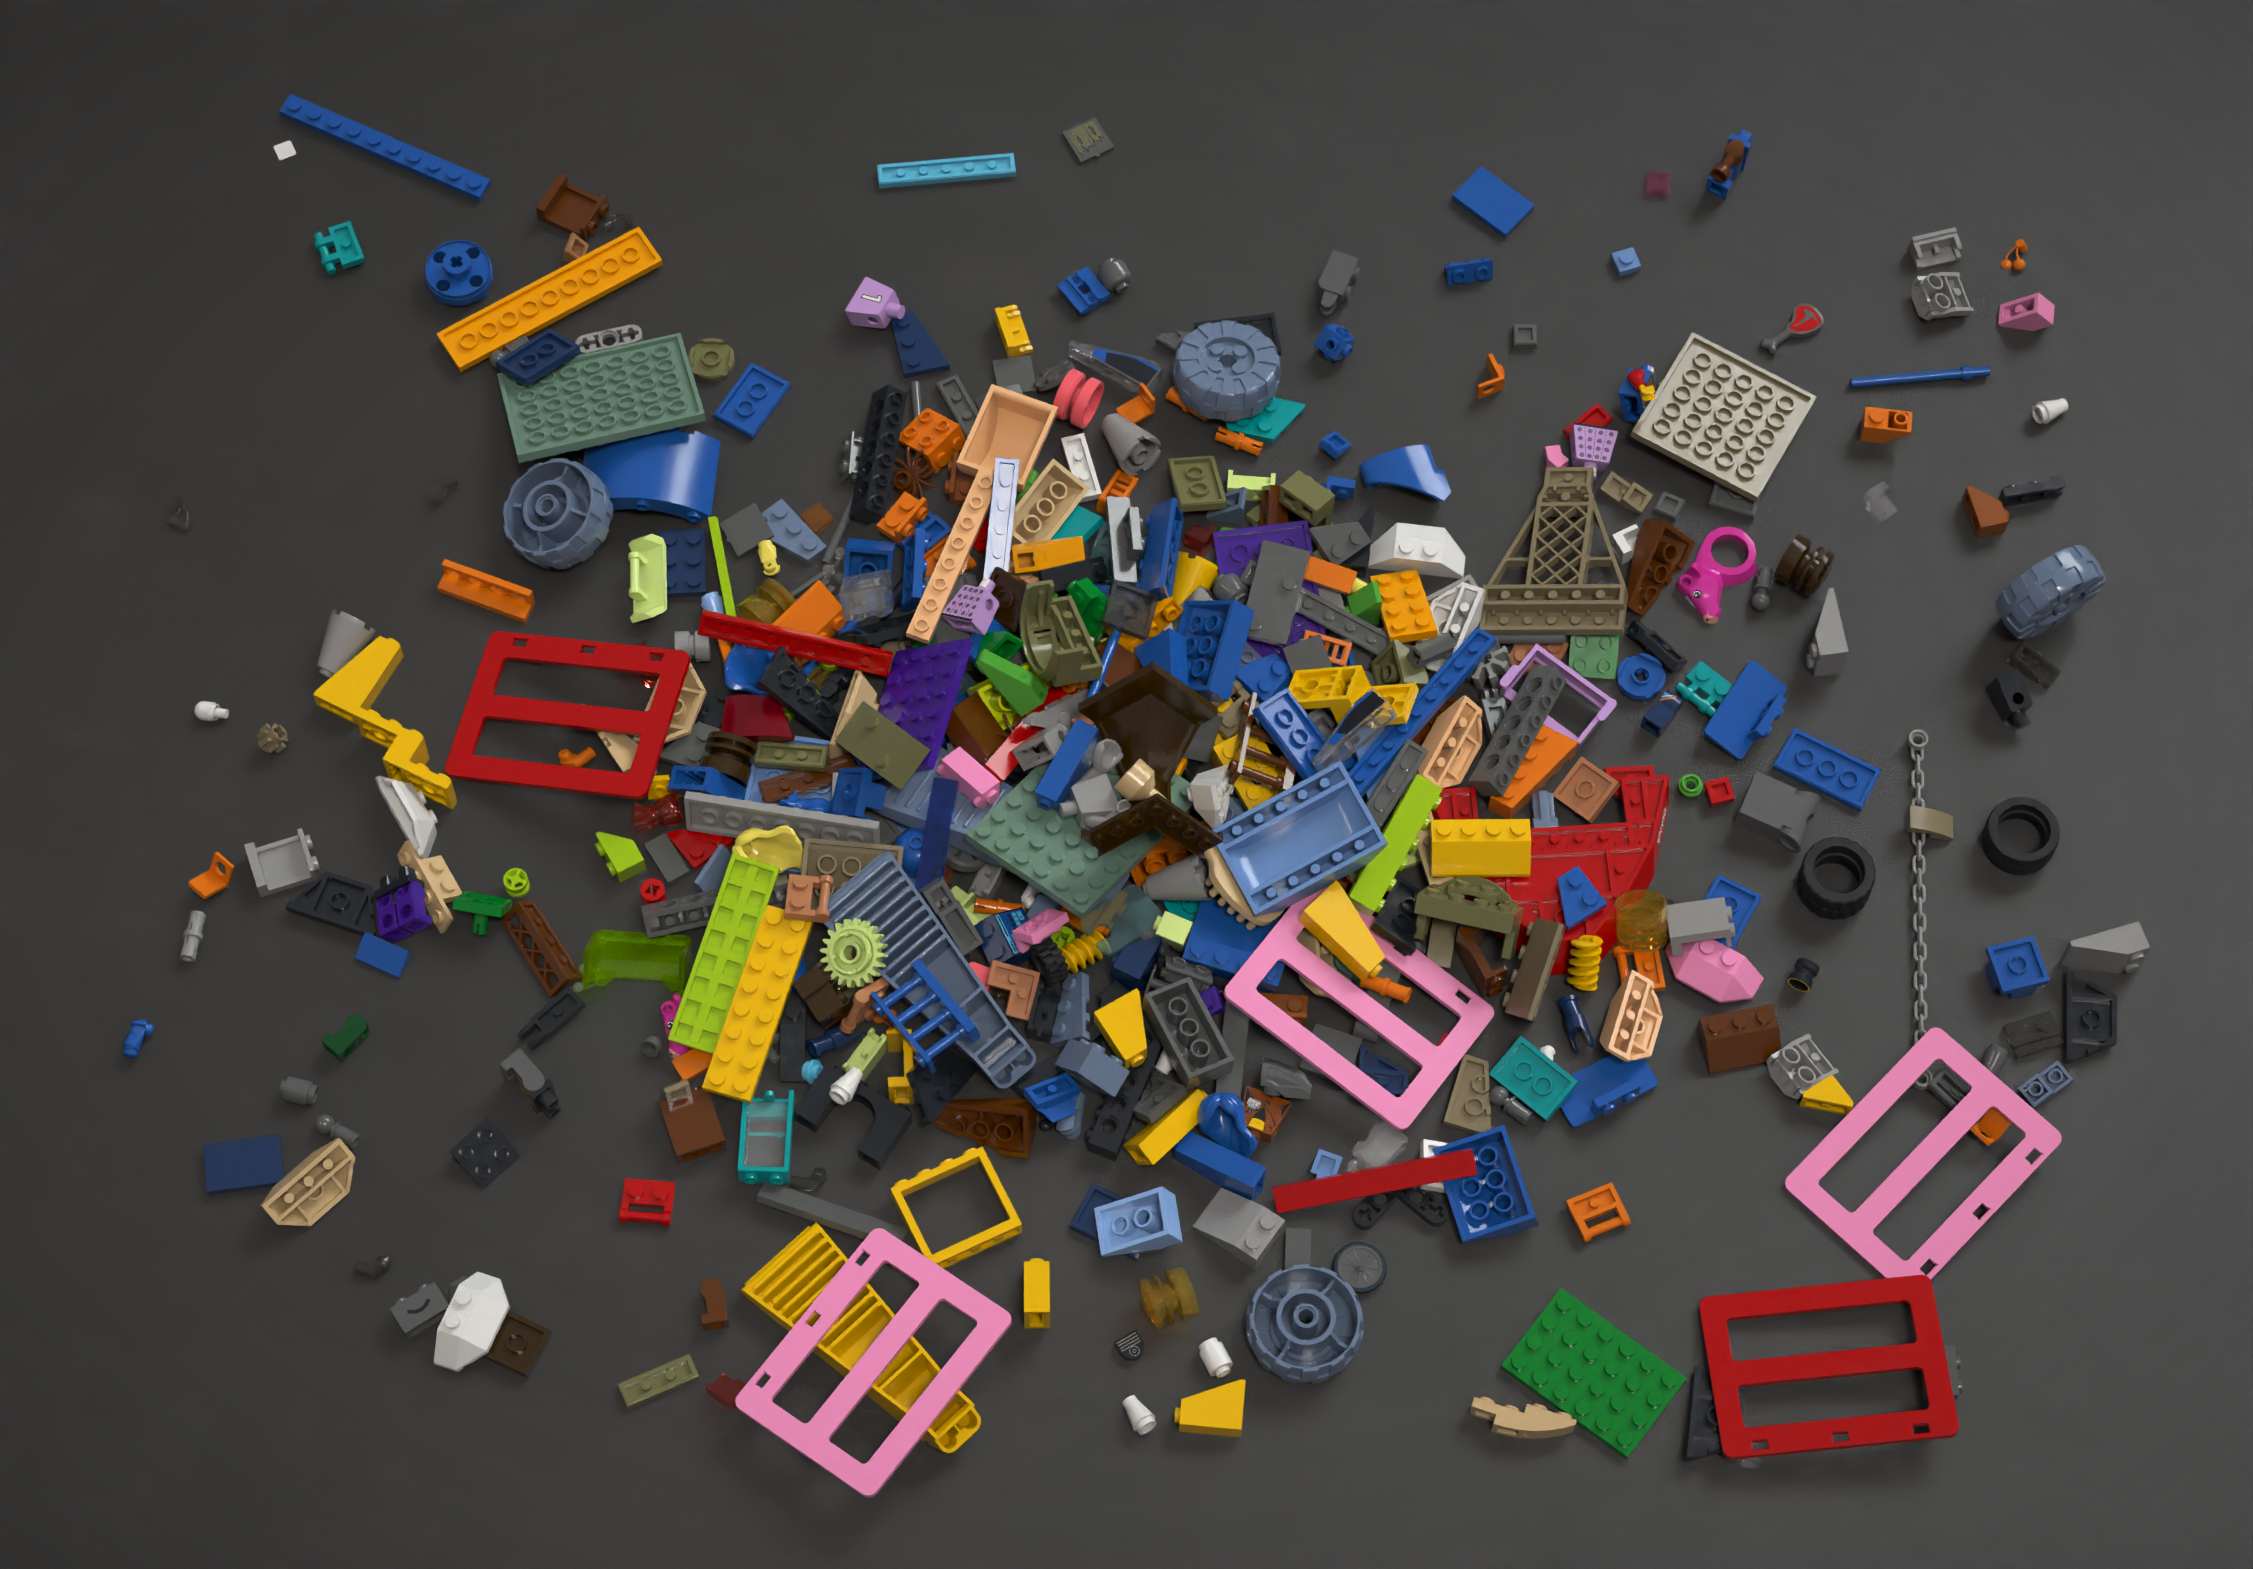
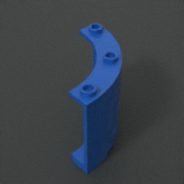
[583,427,721,523]

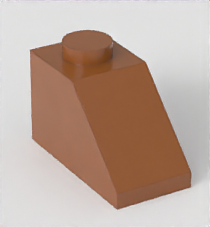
[1962,486,2010,539]

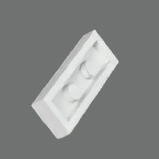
[1061,433,1102,503]

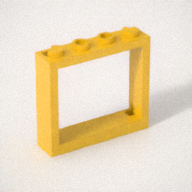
[890,1146,1022,1269]

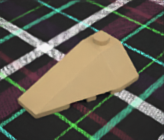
[583,704,658,775]

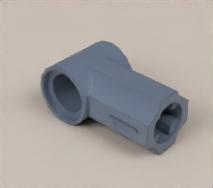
[1531,791,1558,828]

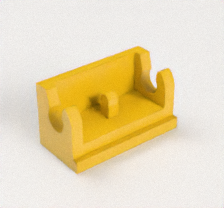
[995,305,1033,358]

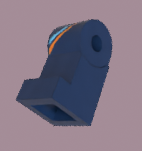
[1641,690,1684,738]

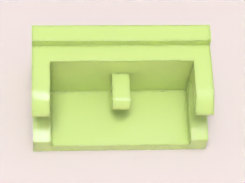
[1227,470,1276,501]
[841,1028,888,1081]

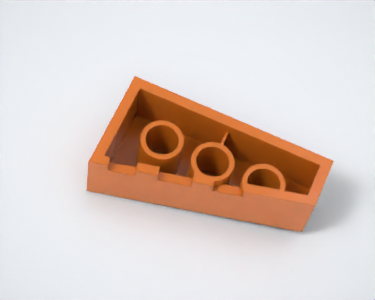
[1488,725,1579,819]

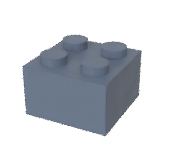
[1055,1038,1130,1097]

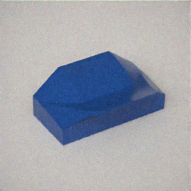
[1023,1072,1080,1123]

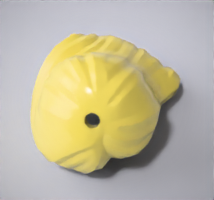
[732,825,804,874]

